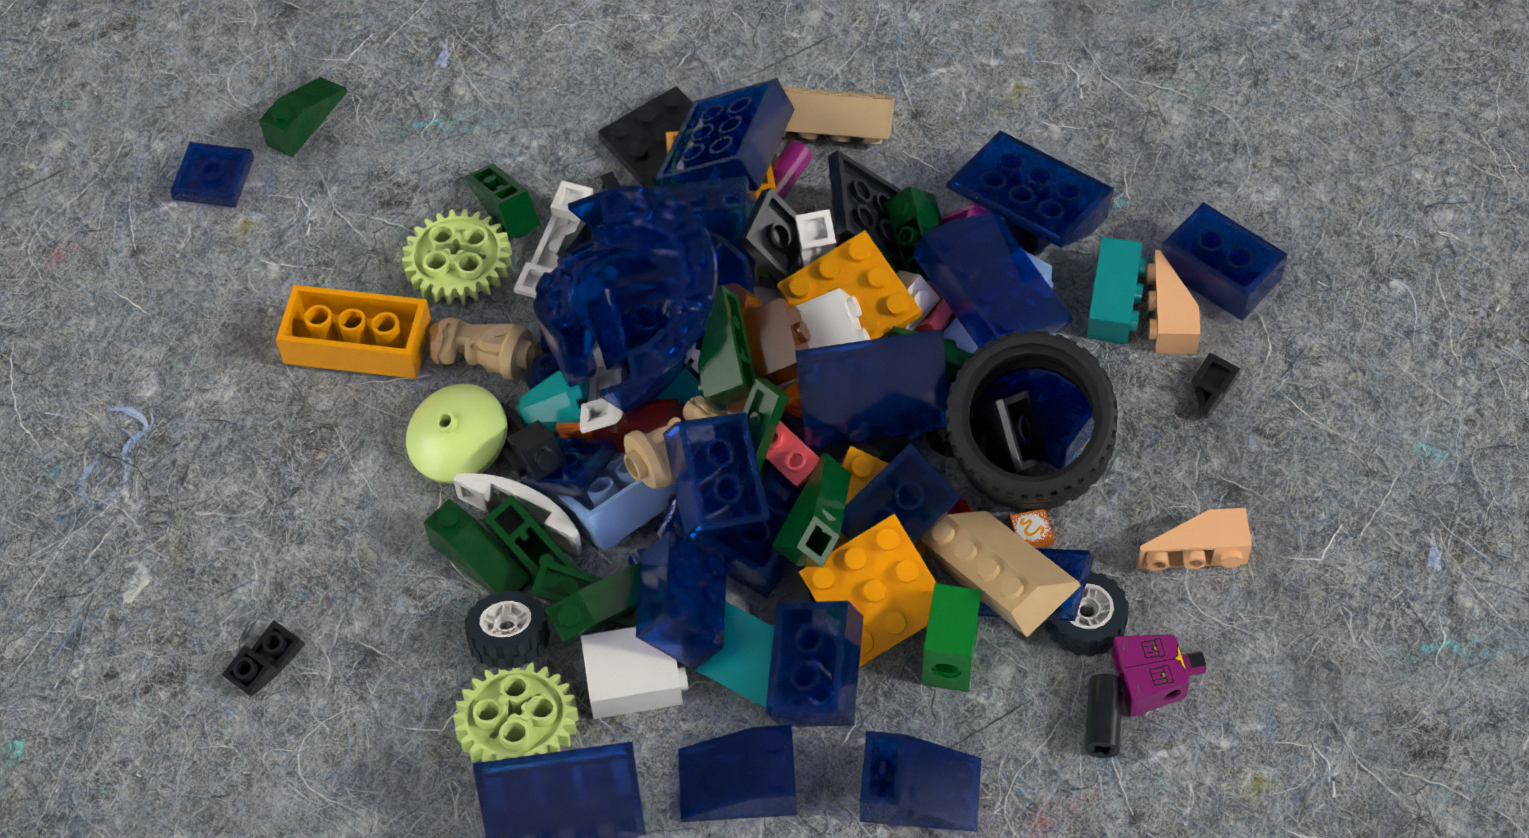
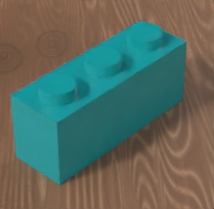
[1086,237,1147,344]

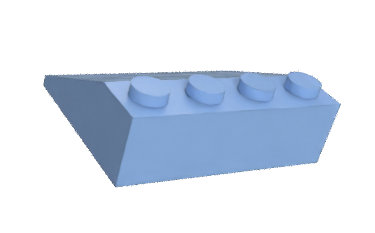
[538,407,719,551]

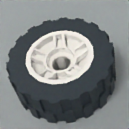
[1045,570,1129,657]
[464,591,550,670]

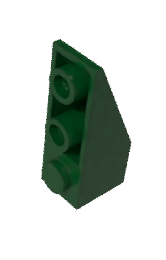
[885,186,943,282]
[772,453,851,568]

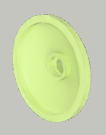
[406,384,507,484]

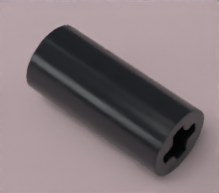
[1085,674,1123,758]

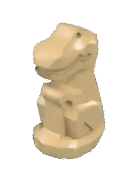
[429,317,536,382]
[624,396,731,489]

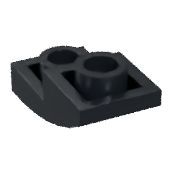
[222,620,305,697]

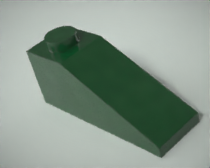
[259,77,347,157]
[464,163,540,239]
[697,285,756,407]
[483,494,580,579]
[423,499,532,594]
[545,560,663,647]

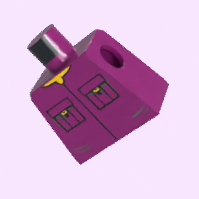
[1111,634,1206,717]

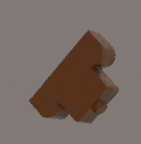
[701,283,813,428]

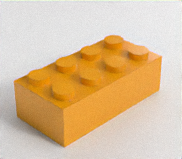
[275,285,433,379]

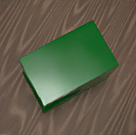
[922,583,982,692]

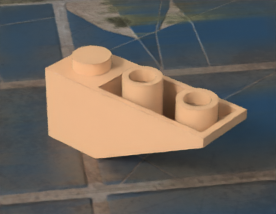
[1146,250,1201,354]
[1136,508,1252,571]

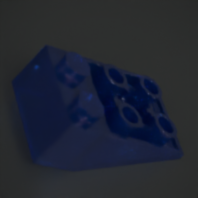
[860,731,982,832]

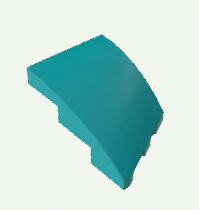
[689,601,801,722]

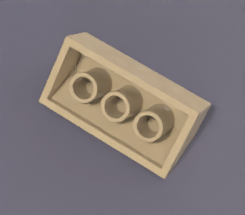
[758,86,895,144]
[920,511,1081,637]

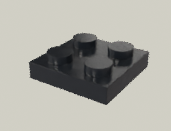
[737,188,802,282]

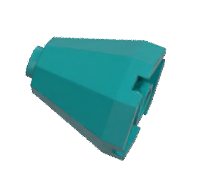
[516,358,602,432]

